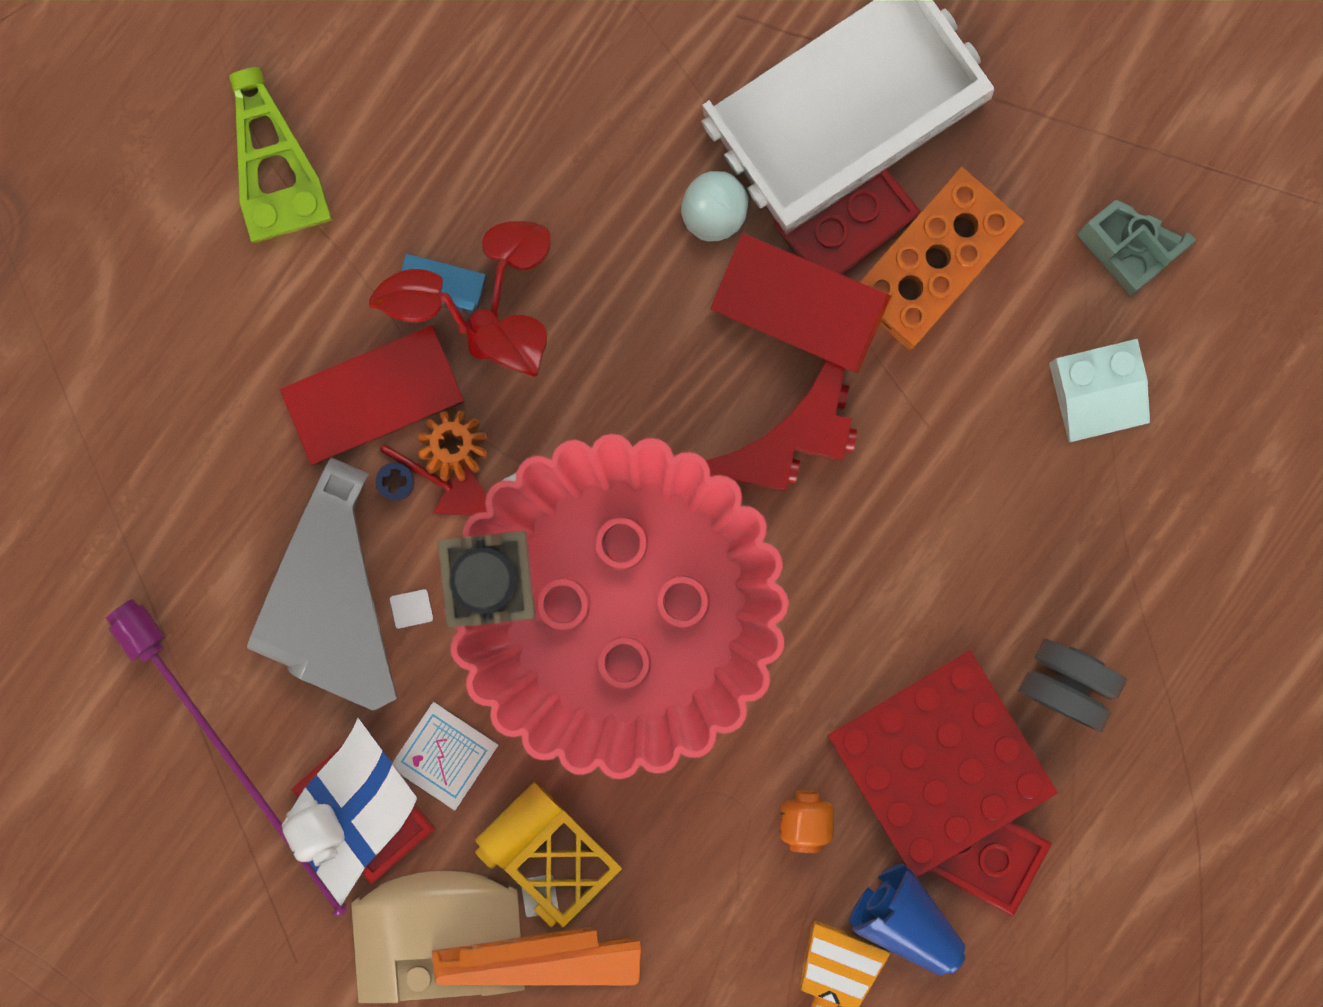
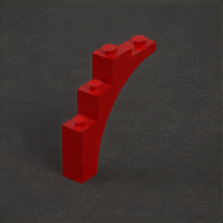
[706,360,857,496]

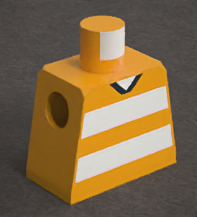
[799,919,890,1007]

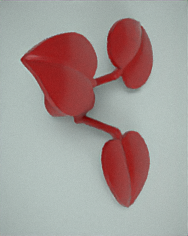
[369,221,551,377]

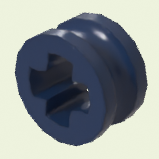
[376,463,415,501]

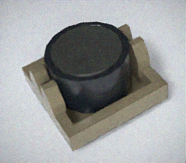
[438,531,536,628]

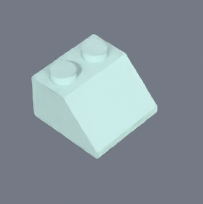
[1049,339,1150,443]

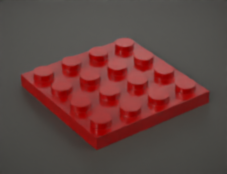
[827,650,1058,878]

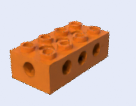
[860,167,1025,351]

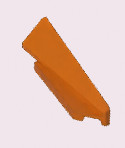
[431,927,641,986]

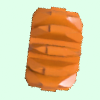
[418,411,488,481]

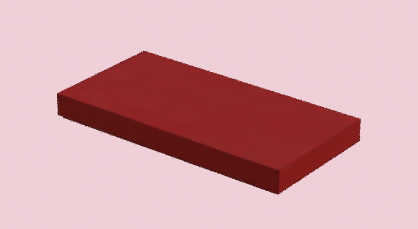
[710,233,891,373]
[279,325,465,466]

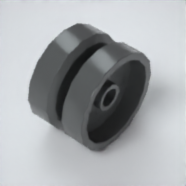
[1018,639,1128,732]

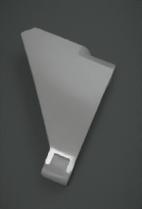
[247,457,398,711]

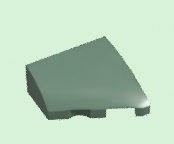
[1077,200,1196,296]

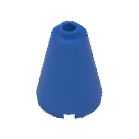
[849,864,965,976]

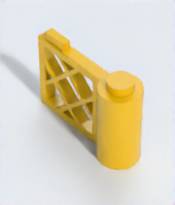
[475,781,622,927]

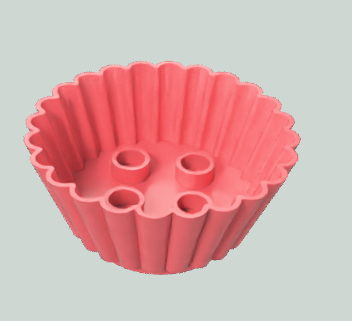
[444,434,789,779]

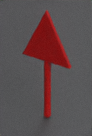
[380,445,487,516]

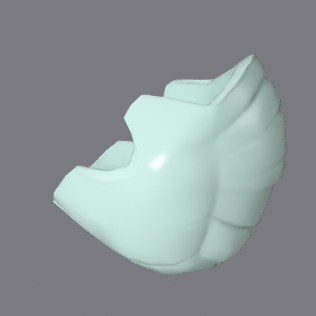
[681,171,749,242]

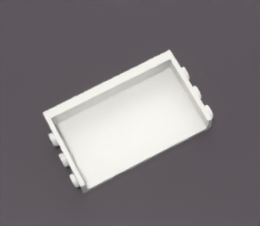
[701,0,995,234]

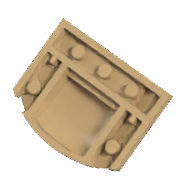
[351,870,525,1003]

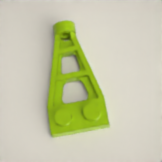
[229,67,332,243]

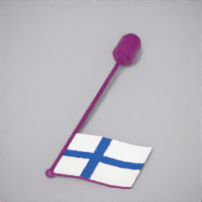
[106,599,418,916]

